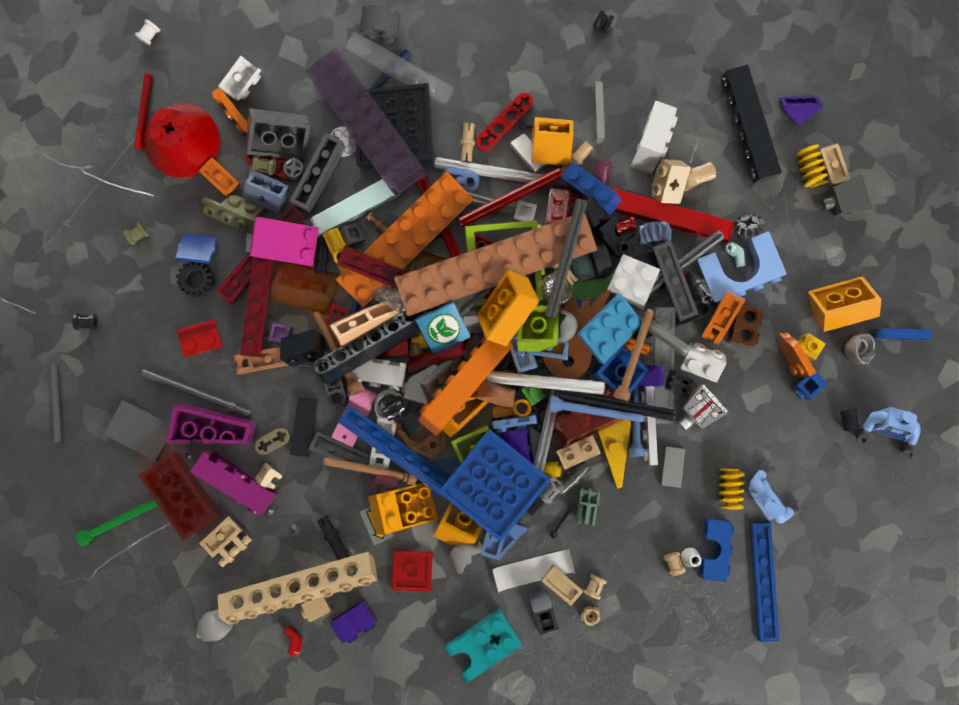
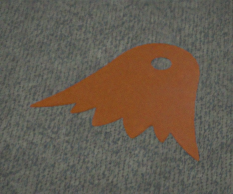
[541,290,610,379]

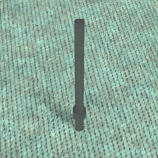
[141,369,251,418]

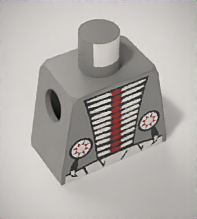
[678,384,728,431]

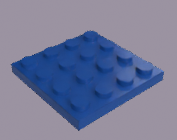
[438,429,551,542]

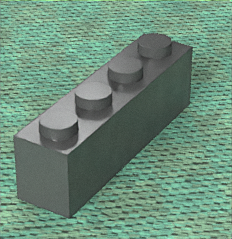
[290,133,346,214]

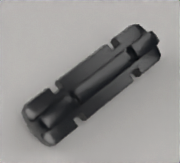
[314,236,328,274]

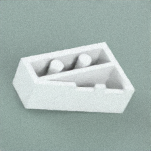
[630,101,678,174]
[351,359,408,391]

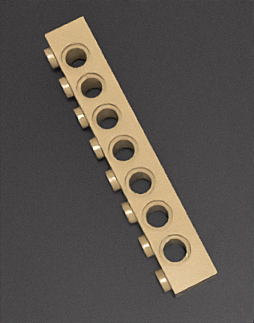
[218,552,378,624]

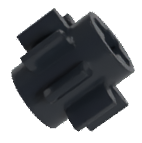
[382,398,406,423]

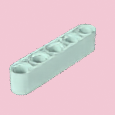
[309,176,401,238]

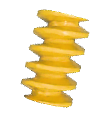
[796,144,830,188]
[719,468,745,510]

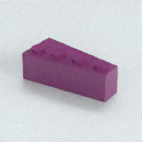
[166,403,257,444]
[190,451,278,515]

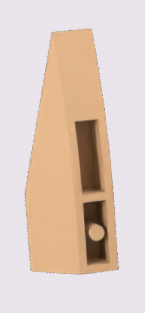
[328,296,440,347]

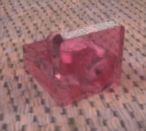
[369,475,400,495]

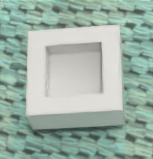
[514,200,537,222]

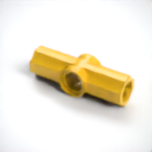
[322,227,346,274]

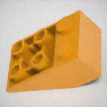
[368,483,438,535]

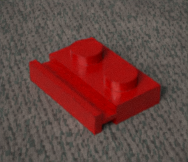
[177,320,223,357]

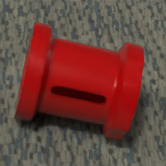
[615,215,637,237]

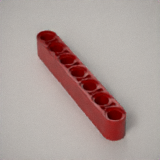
[609,187,734,242]

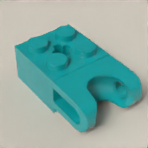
[444,608,523,682]

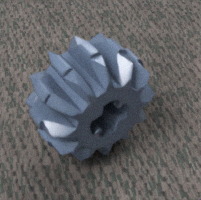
[639,221,672,247]

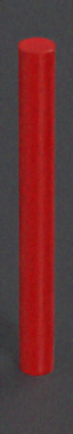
[134,73,152,150]

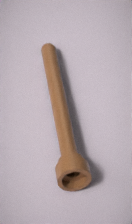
[613,309,654,402]
[313,311,364,396]
[323,458,417,485]

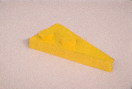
[595,418,631,489]

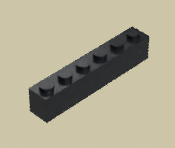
[721,64,782,184]

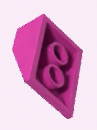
[249,217,319,266]

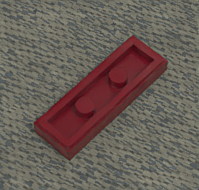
[407,341,465,373]

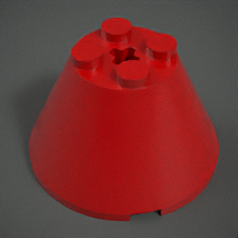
[143,103,220,178]

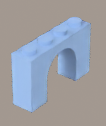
[693,231,787,306]

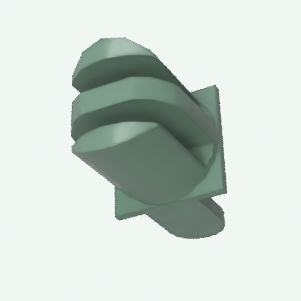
[575,487,600,526]

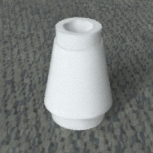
[681,548,701,567]

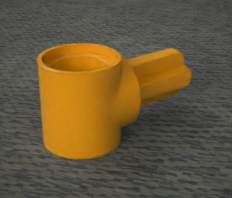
[492,399,531,418]

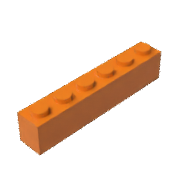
[418,337,513,436]

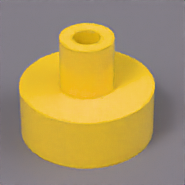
[412,332,429,349]

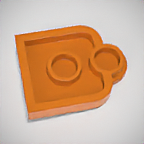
[778,332,816,378]

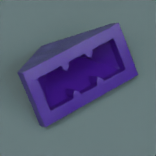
[779,96,823,126]
[637,364,664,386]

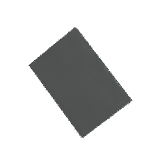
[104,400,170,461]

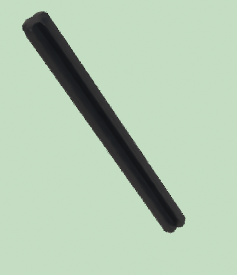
[558,390,676,421]

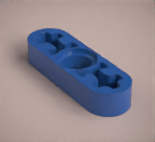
[874,328,932,340]

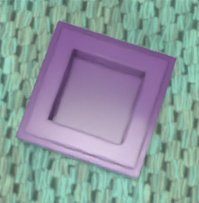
[268,322,293,344]

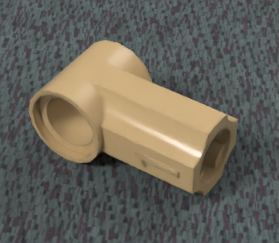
[684,162,716,191]

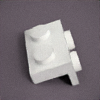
[218,56,261,101]
[680,342,726,383]

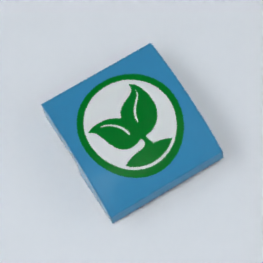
[415,301,471,353]

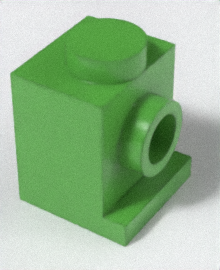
[520,386,547,406]

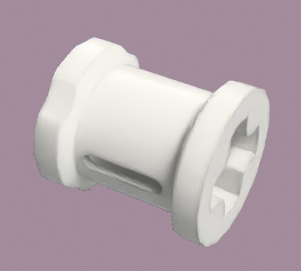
[135,19,160,46]

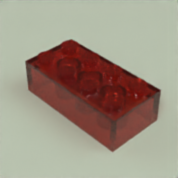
[138,452,222,541]

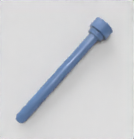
[629,386,645,457]
[548,396,644,422]

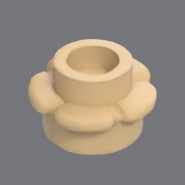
[581,606,600,626]

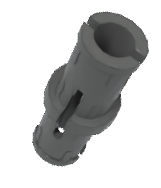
[686,269,714,304]
[561,461,592,496]

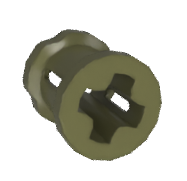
[252,155,276,176]
[123,221,150,246]

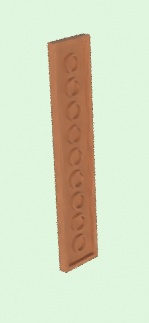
[394,213,597,316]

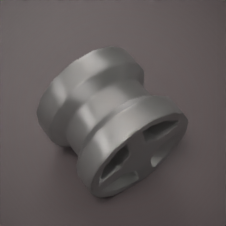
[284,158,305,181]

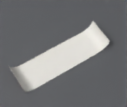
[493,550,575,593]

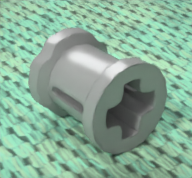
[539,477,564,504]

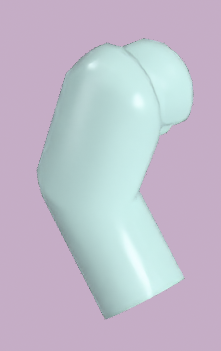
[725,242,746,268]

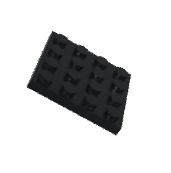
[354,83,433,167]

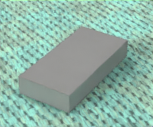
[660,446,685,488]

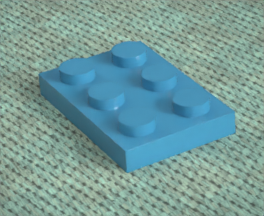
[577,294,642,364]

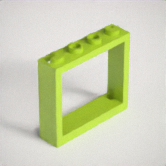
[465,220,546,306]

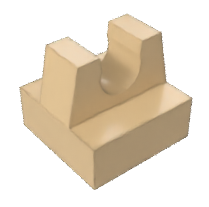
[255,462,282,489]

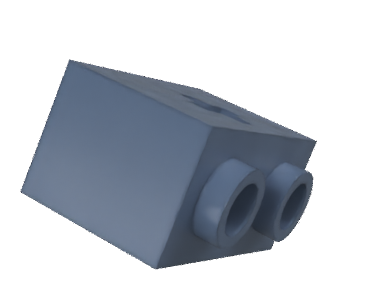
[243,170,289,214]

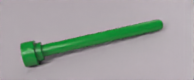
[76,495,167,547]

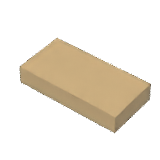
[541,565,583,606]

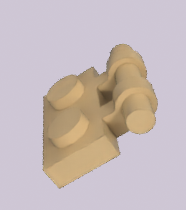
[199,516,252,567]

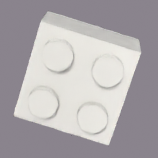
[607,254,660,309]

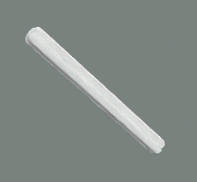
[434,157,544,183]
[487,371,605,394]

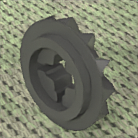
[733,213,765,238]

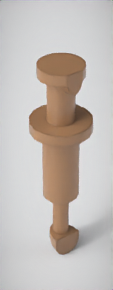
[365,211,388,233]

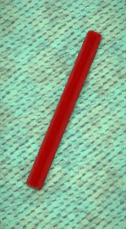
[458,168,563,227]

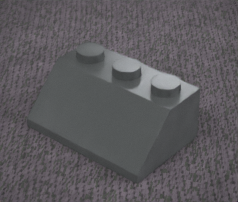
[246,108,311,161]

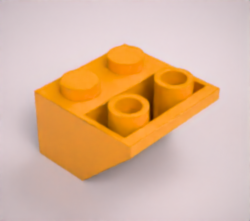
[531,117,573,166]

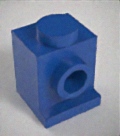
[792,372,828,400]

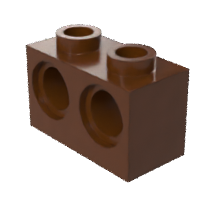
[727,304,763,348]

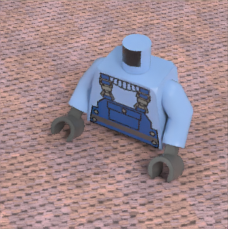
[855,407,921,458]
[748,461,804,523]

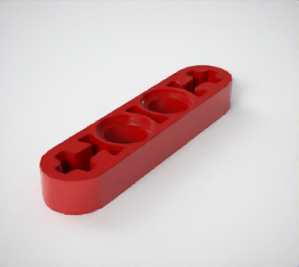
[476,93,533,152]

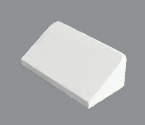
[510,134,547,173]

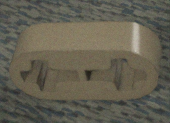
[255,428,291,455]

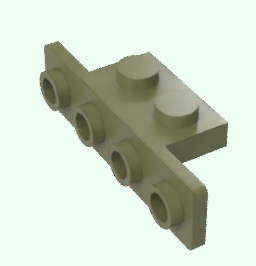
[202,194,264,235]

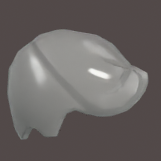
[558,311,578,341]
[844,333,875,365]
[374,389,409,419]
[450,541,482,574]
[196,609,233,642]

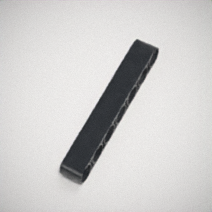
[314,306,438,384]

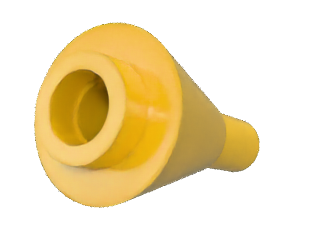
[543,461,562,479]

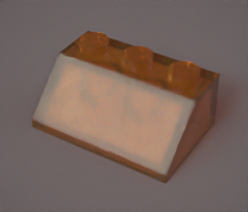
[271,262,340,315]

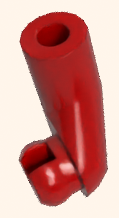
[283,625,302,657]

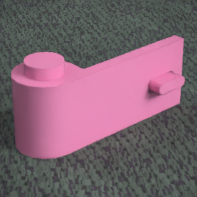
[331,388,378,447]

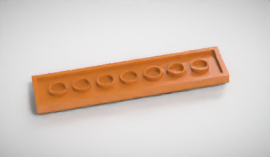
[336,171,474,308]

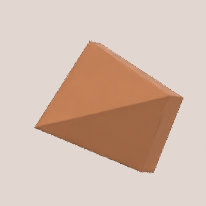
[476,380,515,409]

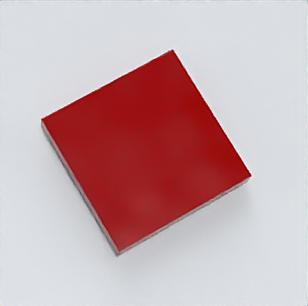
[392,550,433,592]

